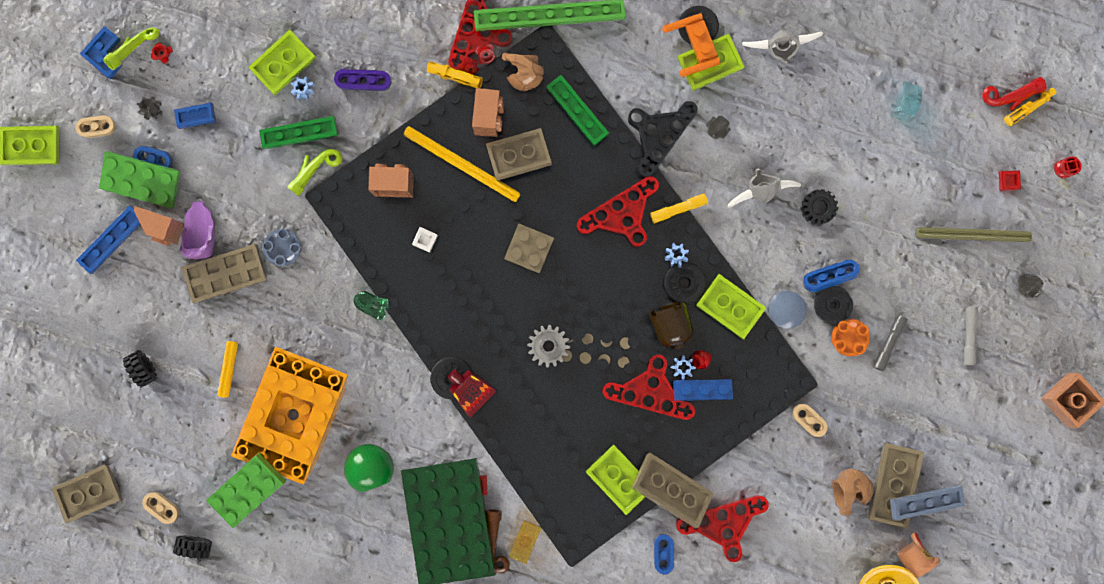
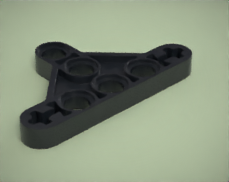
[628,101,698,179]

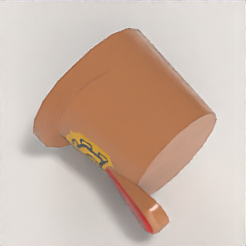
[897,532,940,578]

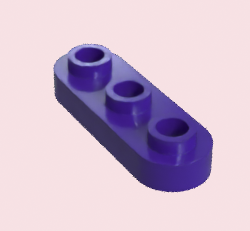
[334,69,392,91]

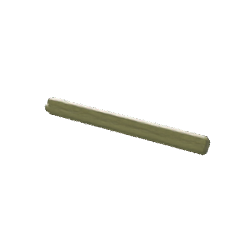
[916,227,1032,242]

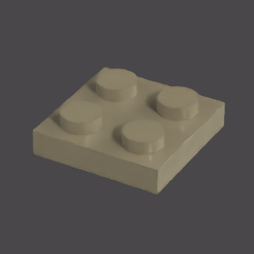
[504,224,554,274]

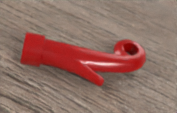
[982,77,1047,111]

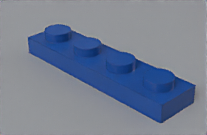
[76,205,141,274]

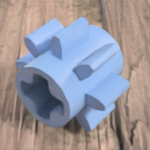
[291,76,315,100]
[665,243,689,268]
[670,355,696,380]

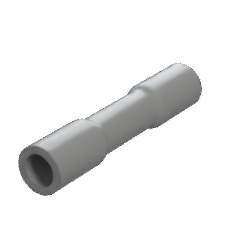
[964,307,978,365]

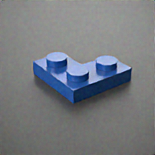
[80,26,123,80]

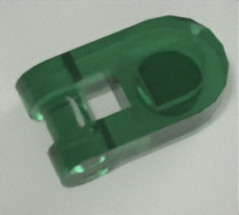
[353,291,389,320]

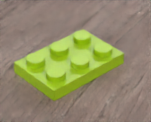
[248,29,316,96]
[677,33,744,92]
[0,126,60,166]
[696,274,766,339]
[585,444,645,515]

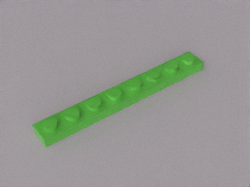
[474,0,626,31]

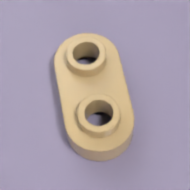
[76,115,116,138]
[792,404,828,437]
[142,492,180,524]

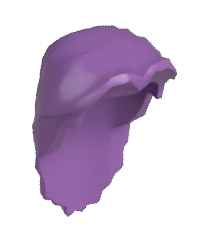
[180,201,215,260]

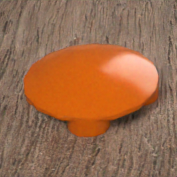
[831,319,870,357]

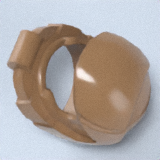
[502,53,544,91]
[832,469,874,516]

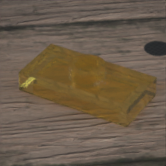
[508,520,542,564]

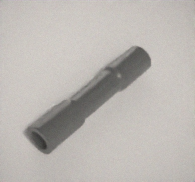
[873,315,908,372]

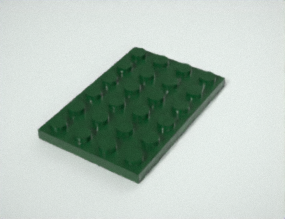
[401,458,496,584]

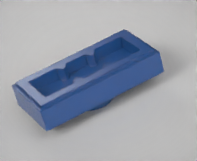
[174,102,216,129]

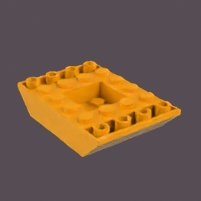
[231,346,348,485]

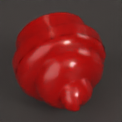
[691,350,712,369]

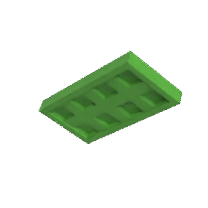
[99,151,181,208]
[206,453,286,528]

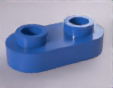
[133,146,173,168]
[654,534,674,575]

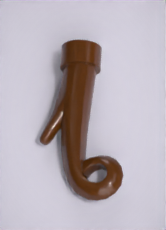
[486,509,510,574]

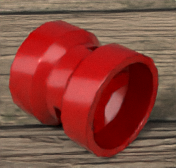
[1054,156,1082,178]

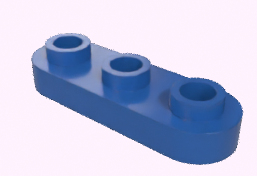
[803,260,860,292]

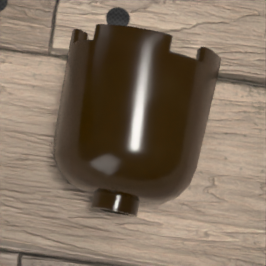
[648,301,694,349]

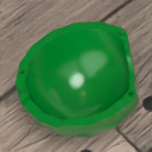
[343,444,394,492]

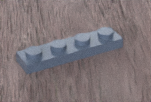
[890,485,965,520]

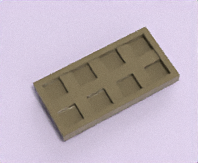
[182,244,268,304]

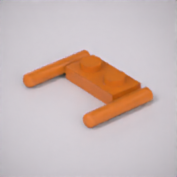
[662,13,720,77]

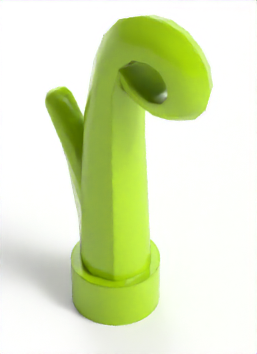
[103,27,160,70]
[287,149,342,197]

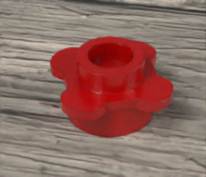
[151,42,173,64]
[476,44,496,65]

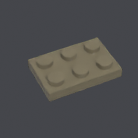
[486,128,552,181]
[52,464,123,524]

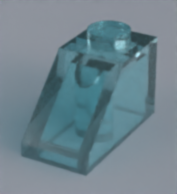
[891,81,922,123]

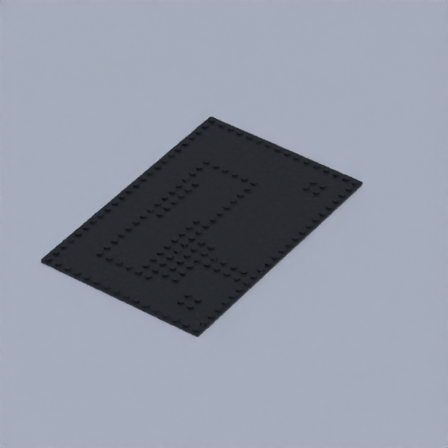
[305,25,818,567]

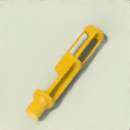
[1004,87,1057,126]

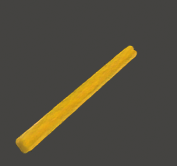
[404,126,520,202]

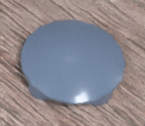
[262,228,301,267]
[767,291,807,329]

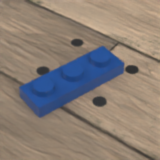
[673,379,733,401]

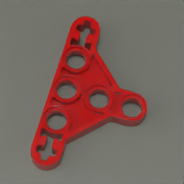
[448,0,512,70]
[577,176,659,247]
[602,355,695,420]
[676,495,769,562]

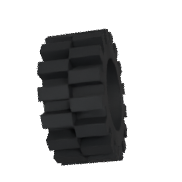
[801,189,838,225]
[123,350,157,388]
[173,535,212,559]

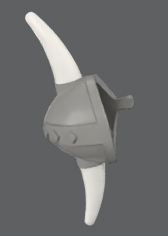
[742,29,823,64]
[728,168,801,208]

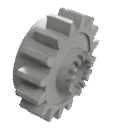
[527,325,570,367]

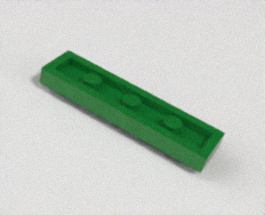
[546,75,609,146]
[259,116,338,150]

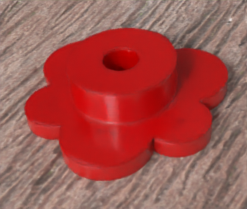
[459,57,479,75]

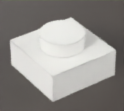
[412,227,438,253]

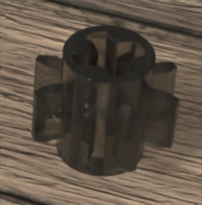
[137,96,163,120]
[706,116,731,140]
[1018,274,1044,298]

